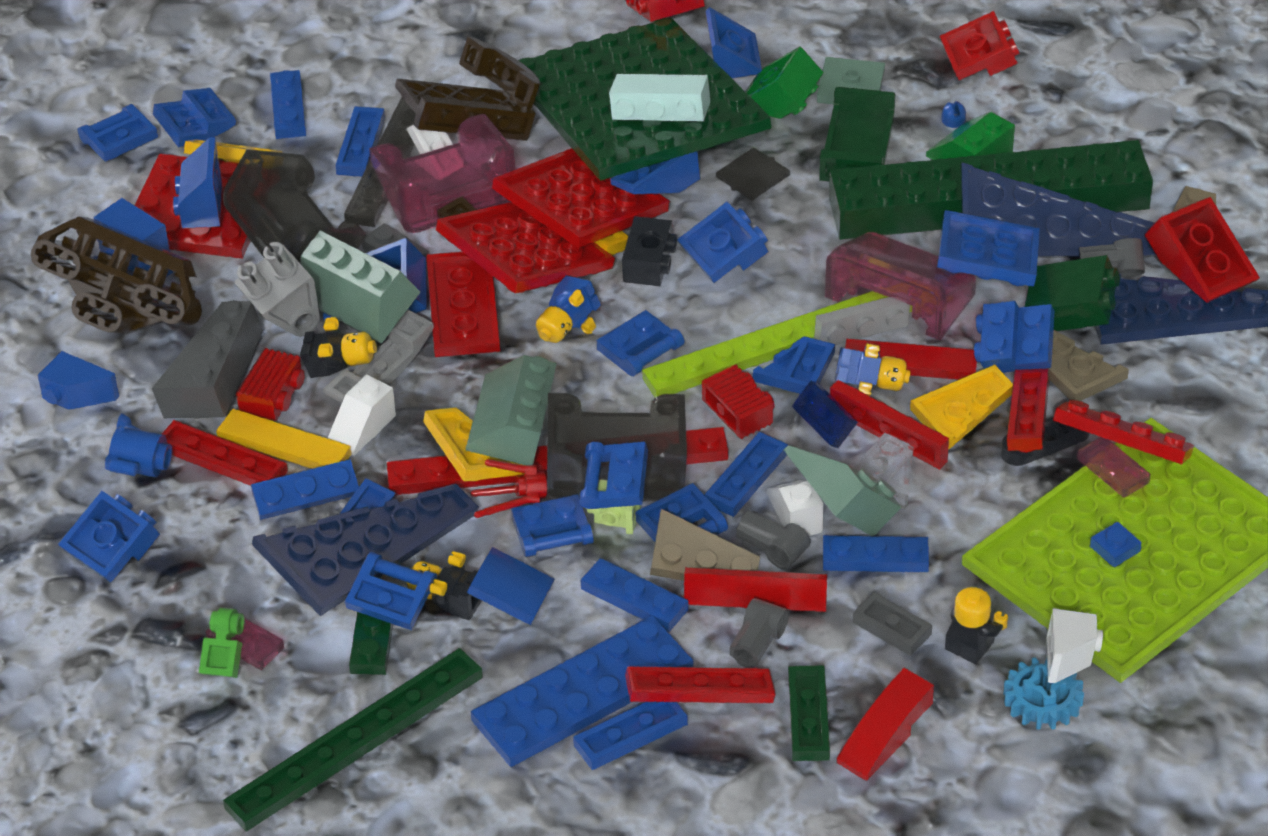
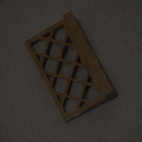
[395,78,536,141]

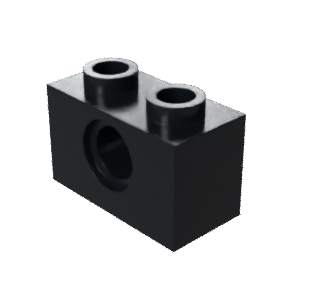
[622,216,677,287]

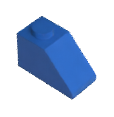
[37,351,119,410]

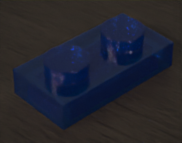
[792,380,858,448]

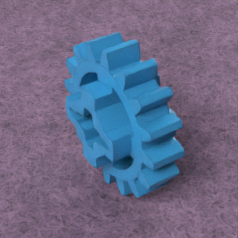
[1003,658,1084,730]

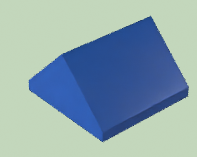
[706,7,762,78]

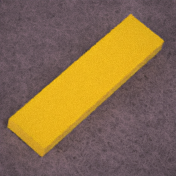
[216,409,352,469]

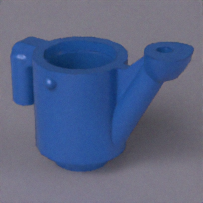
[105,413,172,478]

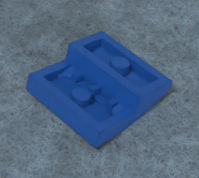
[153,88,236,147]
[467,547,555,625]

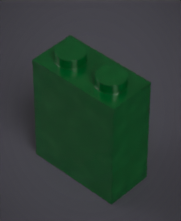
[1024,255,1120,331]

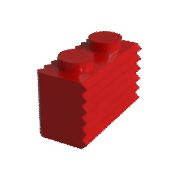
[236,347,305,421]
[702,364,775,440]

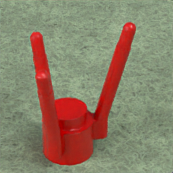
[470,459,547,518]

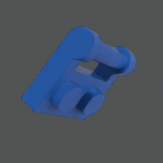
[77,104,158,162]
[596,310,685,377]
[579,442,648,509]
[635,483,728,542]
[511,494,594,558]
[345,552,437,631]

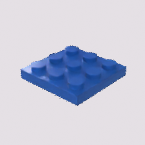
[937,210,1040,287]

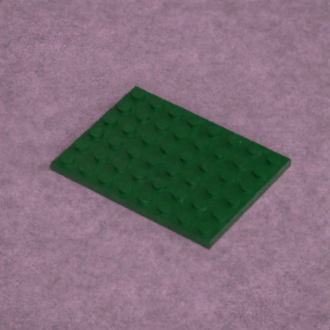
[518,17,772,181]

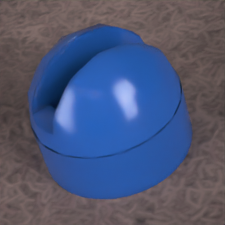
[941,101,966,128]

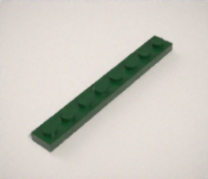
[223,648,483,832]

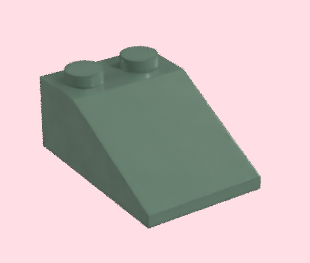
[784,445,902,536]

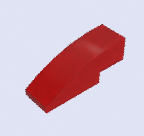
[837,667,934,781]

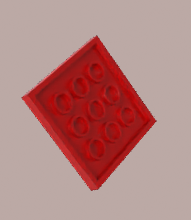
[492,148,670,248]
[134,154,278,259]
[436,202,615,294]

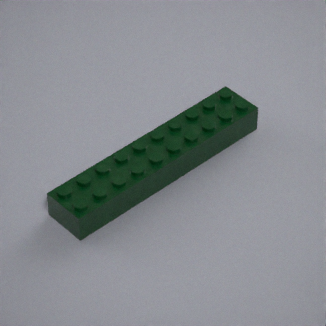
[829,140,1153,240]

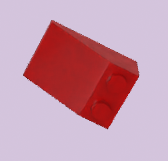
[1145,197,1260,303]

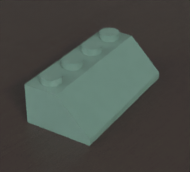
[301,230,420,344]
[465,355,557,465]

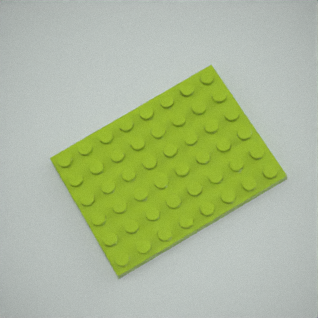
[962,418,1268,683]

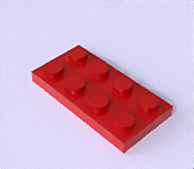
[426,252,500,357]

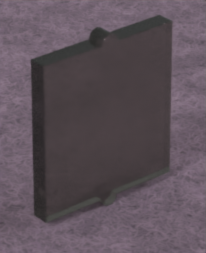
[716,147,790,201]

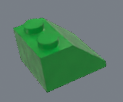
[745,46,824,119]
[926,112,1015,160]

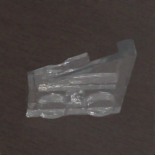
[854,433,914,509]

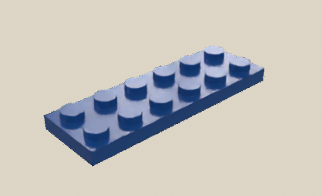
[471,615,693,768]

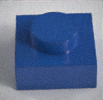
[1090,522,1142,567]

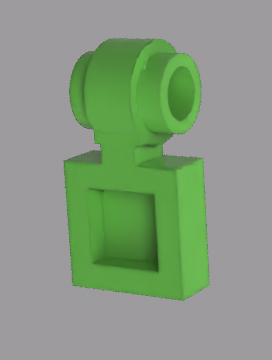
[199,608,245,678]

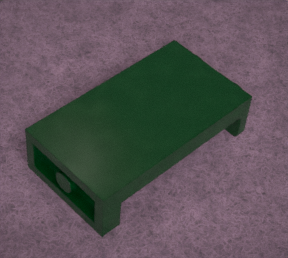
[819,87,896,182]

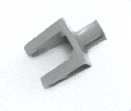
[234,242,320,337]

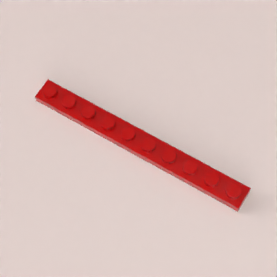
[387,427,728,495]

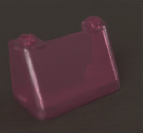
[369,114,516,233]
[825,232,976,341]

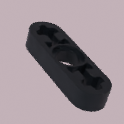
[1001,416,1090,466]

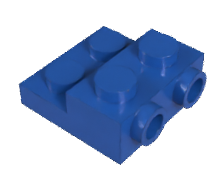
[677,201,769,283]
[974,301,1055,373]
[58,491,160,583]

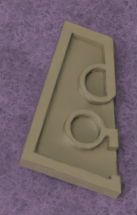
[1045,330,1129,401]
[650,509,760,581]

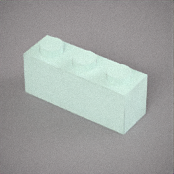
[609,74,710,121]

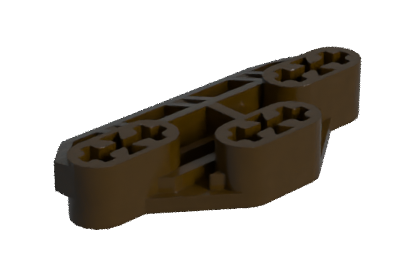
[31,216,202,334]

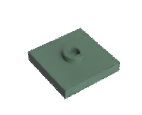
[817,57,885,105]

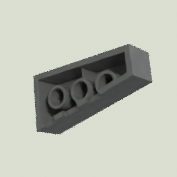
[152,300,263,419]

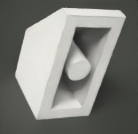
[328,374,396,456]
[767,480,823,536]
[1046,609,1103,683]

